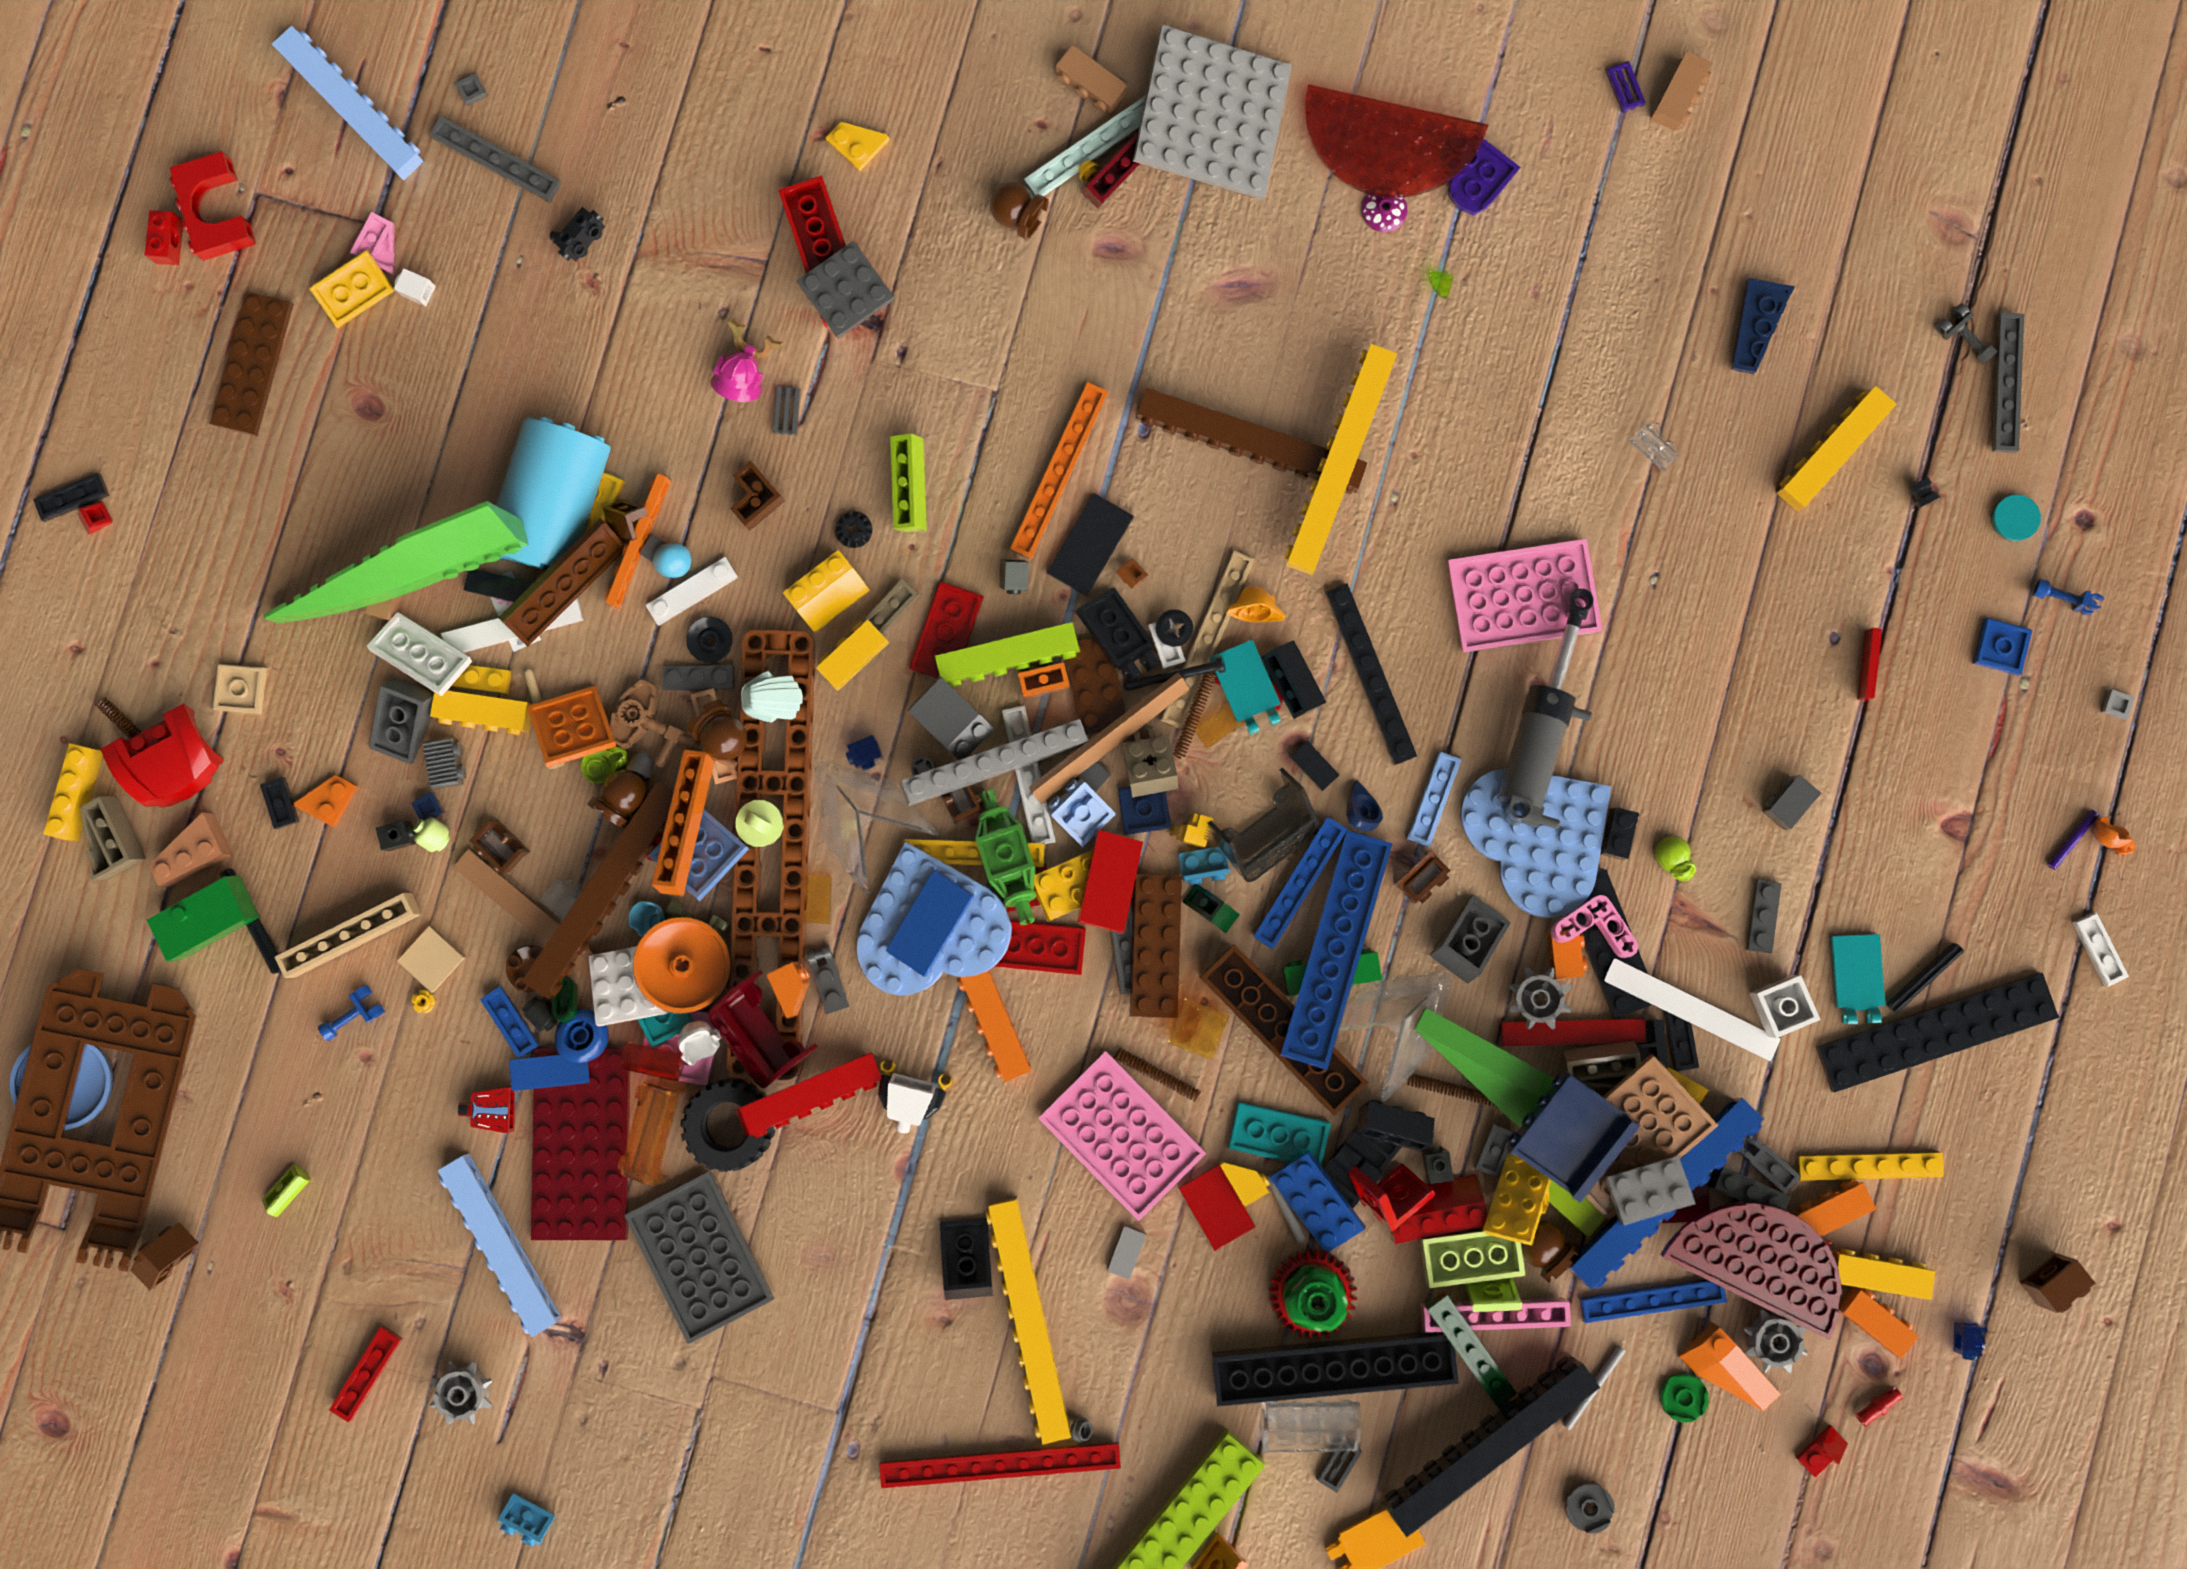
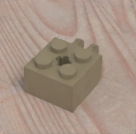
[1122,726,1179,798]

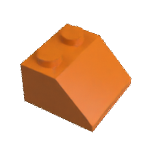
[766,962,810,1019]

